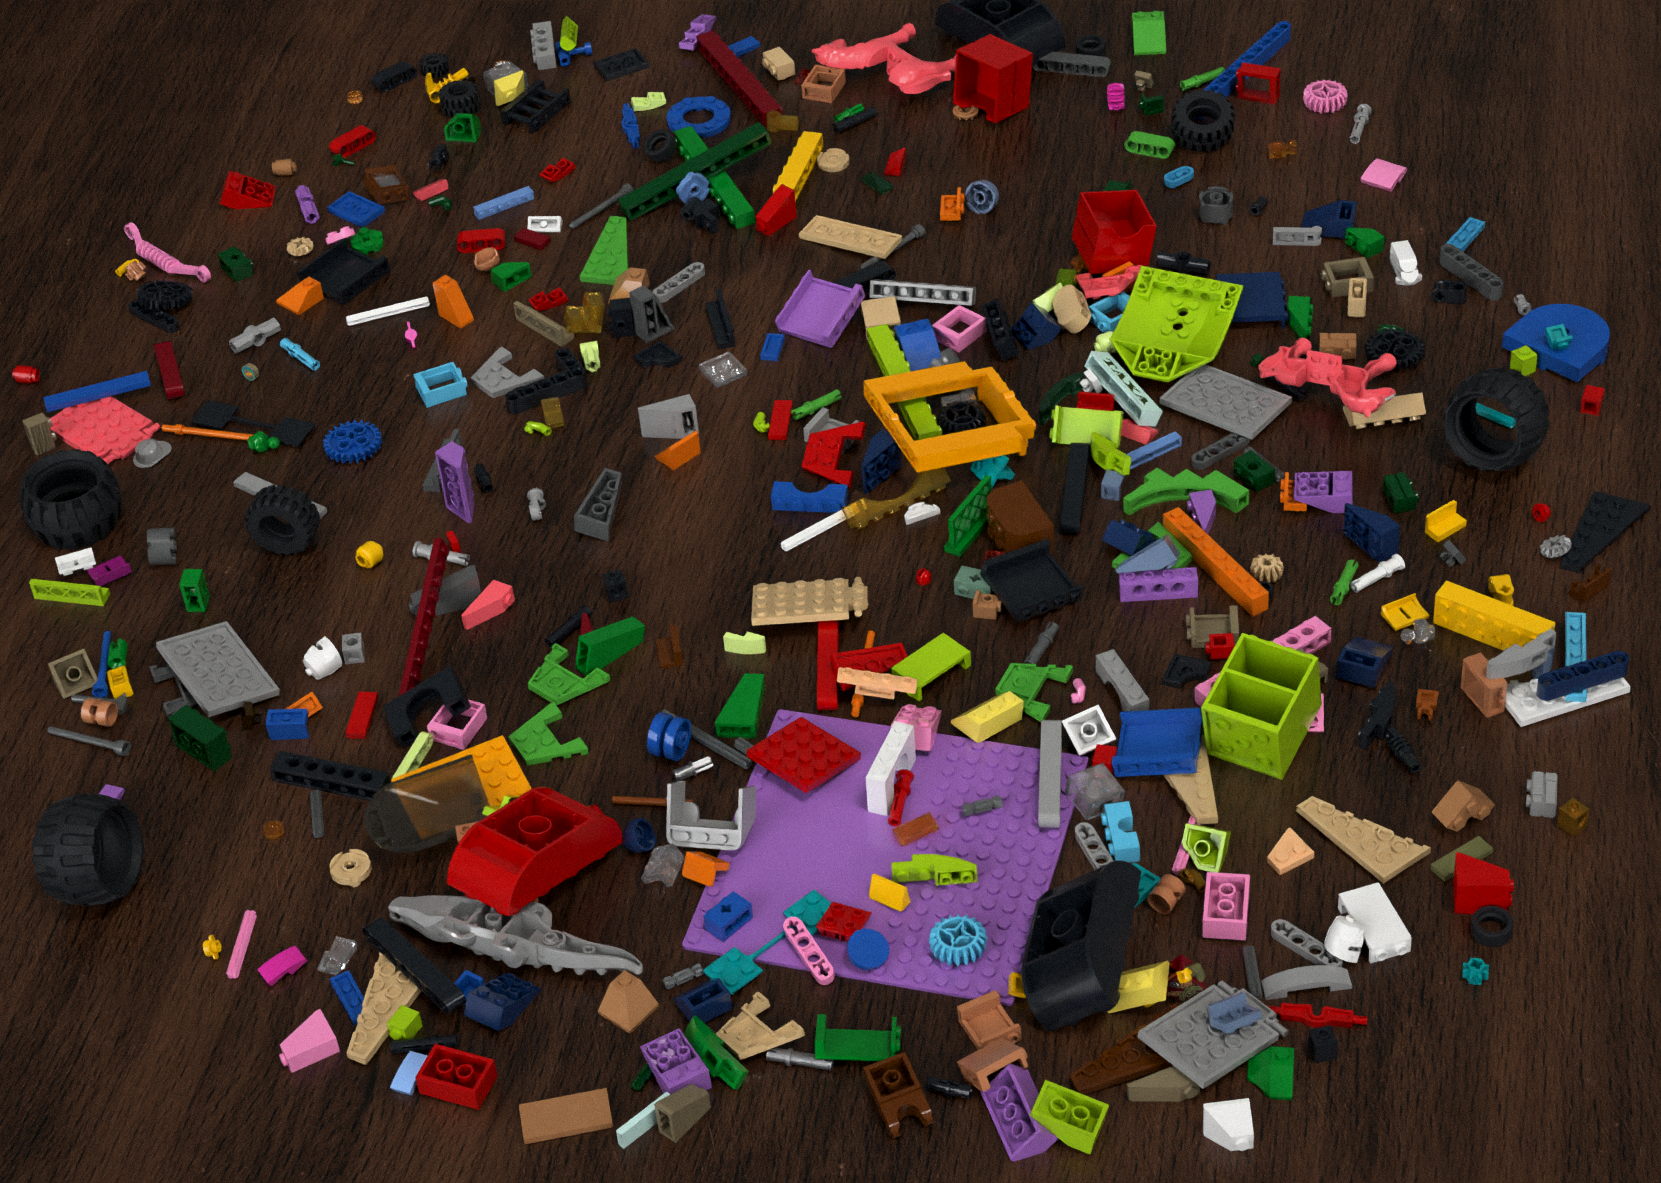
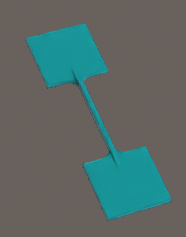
[703,889,831,995]

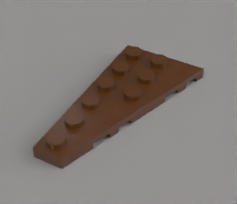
[1069,1002,1178,1095]

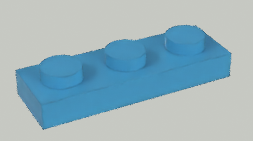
[1446,217,1486,252]

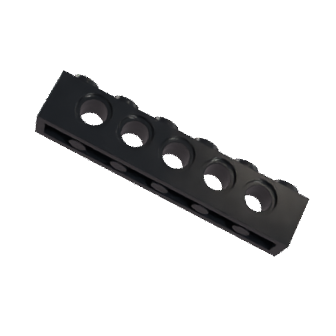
[270,751,391,803]

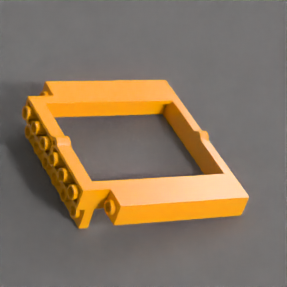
[864,361,1036,473]

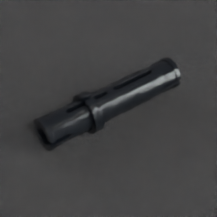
[832,106,877,133]
[1266,376,1309,401]
[544,605,593,649]
[391,1034,458,1054]

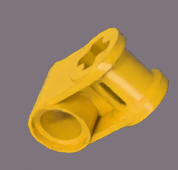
[1488,574,1514,606]

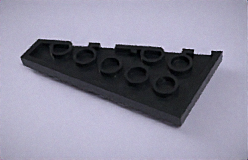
[1560,491,1651,573]

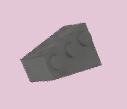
[629,285,675,343]

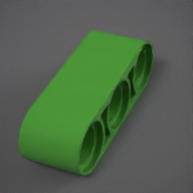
[1124,131,1175,159]

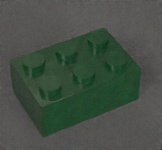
[168,705,232,772]

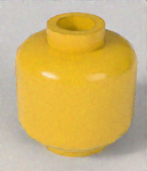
[356,541,384,568]

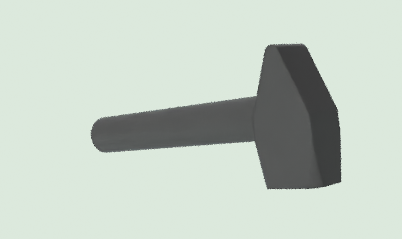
[71,693,128,715]

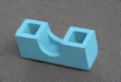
[1101,801,1140,863]

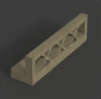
[513,301,575,347]

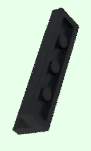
[705,289,735,350]

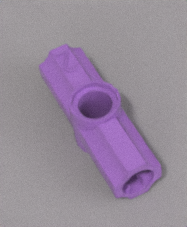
[295,185,319,224]

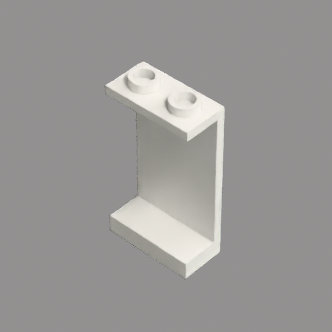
[1338,882,1412,964]

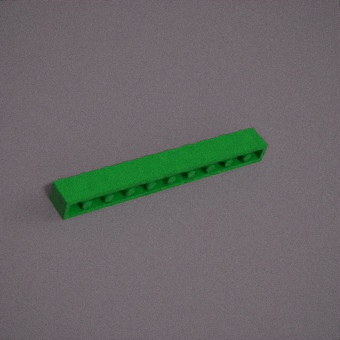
[673,126,755,229]

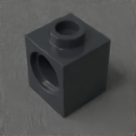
[602,569,628,603]
[1308,1025,1338,1064]

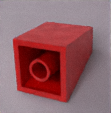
[1453,852,1514,914]

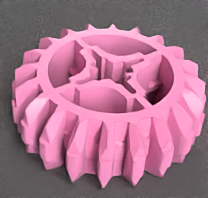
[1303,79,1348,114]

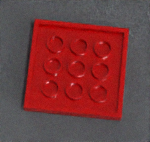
[746,717,861,794]

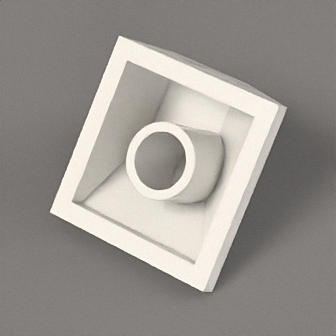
[1062,705,1116,757]
[1203,1098,1254,1151]

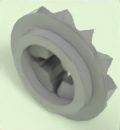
[1540,535,1572,558]

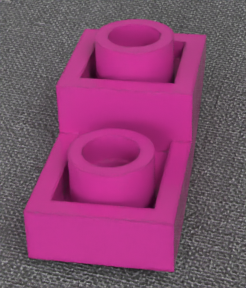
[257,946,307,986]

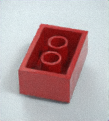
[415,1044,498,1110]

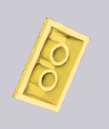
[951,691,1024,743]
[1108,961,1170,1013]

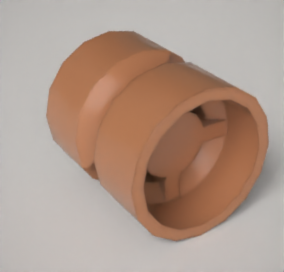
[81,698,118,727]
[1147,874,1186,915]

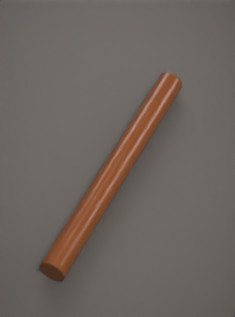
[612,796,694,807]

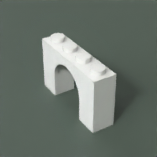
[866,721,916,816]

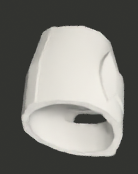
[303,636,342,680]
[1324,915,1364,963]

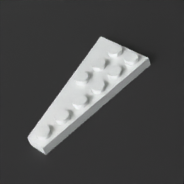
[1505,677,1630,727]

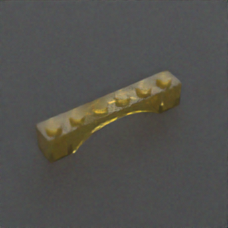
[841,467,950,529]

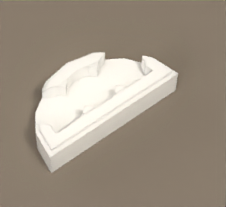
[904,502,940,525]

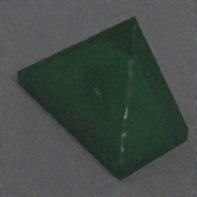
[861,171,894,195]

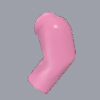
[1070,678,1086,704]

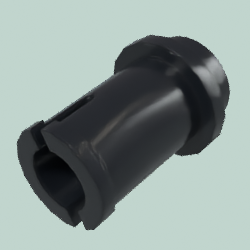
[1250,196,1268,215]

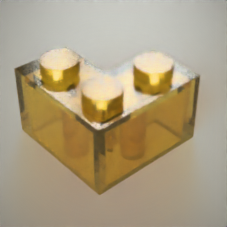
[564,292,605,333]

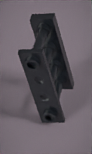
[500,79,571,134]

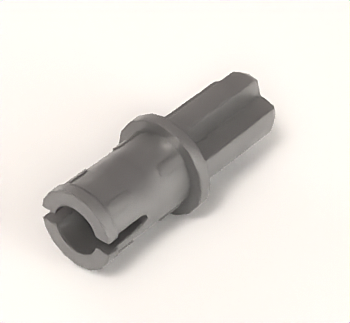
[673,756,713,782]

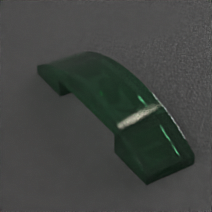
[1039,372,1084,425]

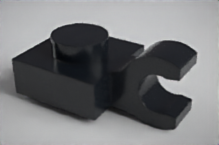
[429,143,449,170]

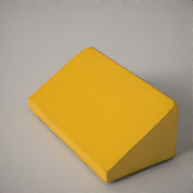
[869,873,911,912]

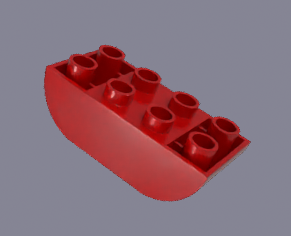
[447,787,623,916]

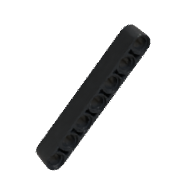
[1060,442,1090,534]
[362,917,466,1014]

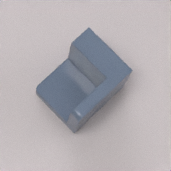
[1101,470,1124,501]

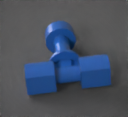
[555,41,592,66]

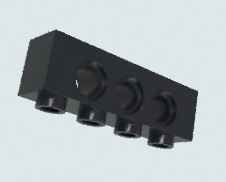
[982,298,1019,361]

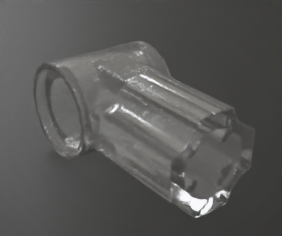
[940,388,978,407]

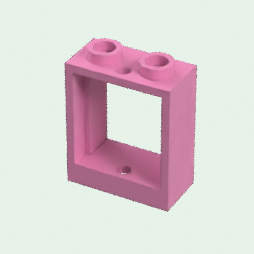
[932,305,987,353]
[427,700,487,750]

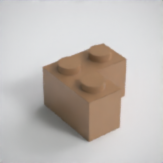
[1432,780,1495,832]

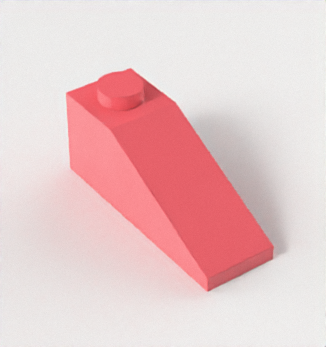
[461,580,515,630]

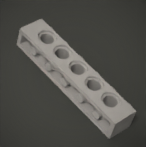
[869,279,976,306]

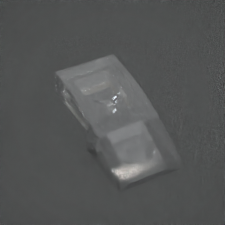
[317,936,357,975]

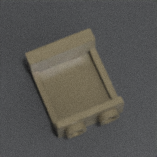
[1186,605,1239,648]

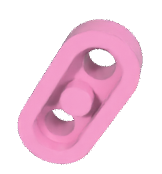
[325,226,356,245]

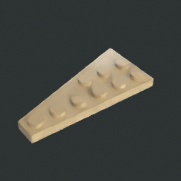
[1164,735,1218,825]

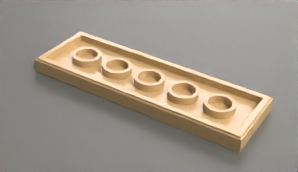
[799,215,902,259]

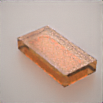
[892,812,939,846]

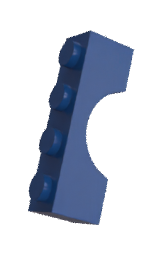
[771,481,849,513]

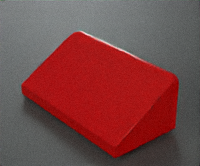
[884,148,906,176]

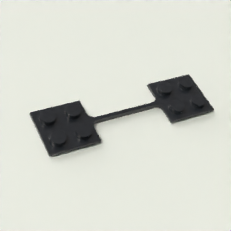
[190,400,315,447]

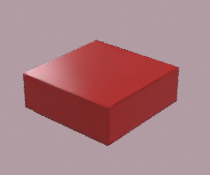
[446,531,461,553]

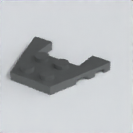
[150,664,198,718]

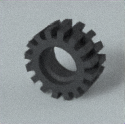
[419,52,449,79]

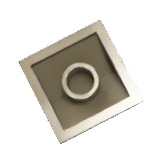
[48,649,98,699]

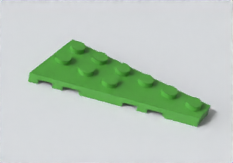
[580,216,628,285]

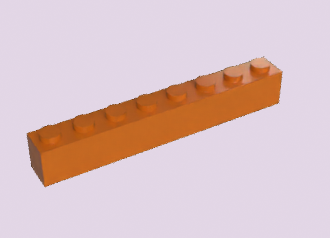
[1163,507,1269,617]

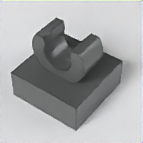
[1440,540,1467,567]

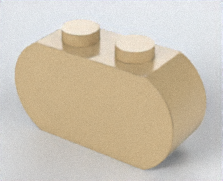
[1052,285,1091,333]

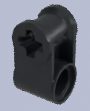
[1432,280,1467,305]

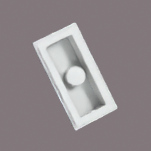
[527,216,563,233]

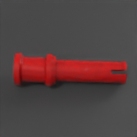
[888,769,914,827]

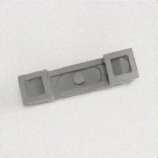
[1261,965,1352,1000]

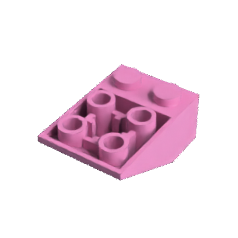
[891,704,942,751]

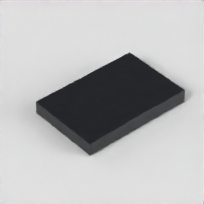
[594,48,649,82]

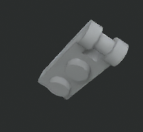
[1273,226,1322,246]

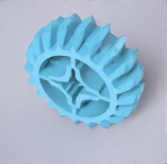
[929,914,987,967]

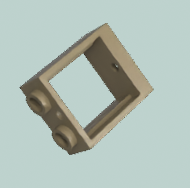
[1321,257,1374,297]

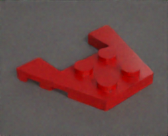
[801,422,866,489]

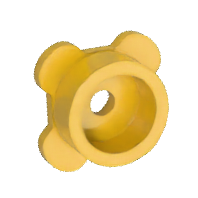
[203,935,221,960]

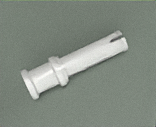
[1350,554,1405,593]

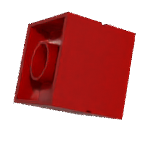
[953,34,1033,123]
[1072,190,1157,274]

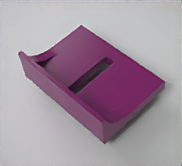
[87,555,132,586]

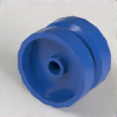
[647,712,691,761]

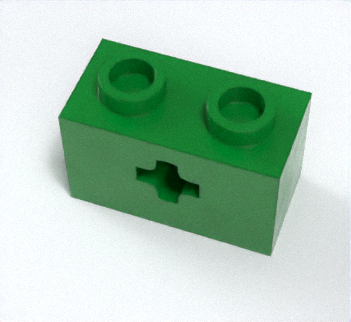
[179,569,210,612]

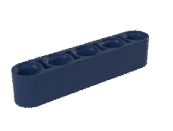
[1536,651,1629,701]

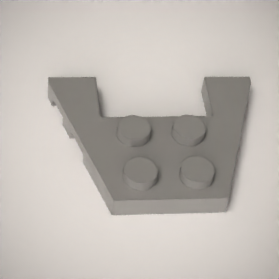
[471,346,544,398]

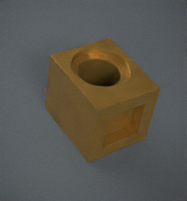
[1557,798,1589,837]

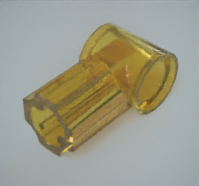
[767,111,799,132]

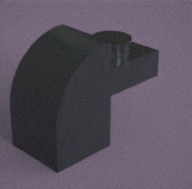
[693,198,720,234]

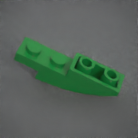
[684,1015,749,1090]

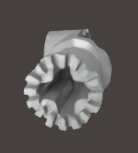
[527,487,546,521]

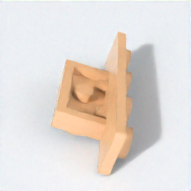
[837,667,917,699]

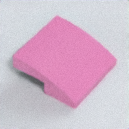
[1360,159,1407,192]

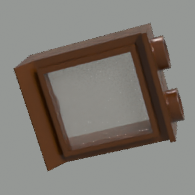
[364,165,410,205]

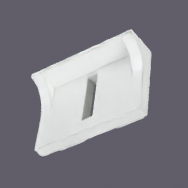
[55,547,96,576]

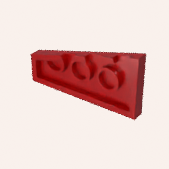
[830,643,908,691]

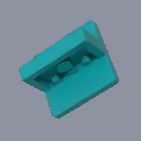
[970,455,1015,489]

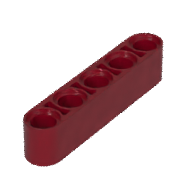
[154,340,185,400]

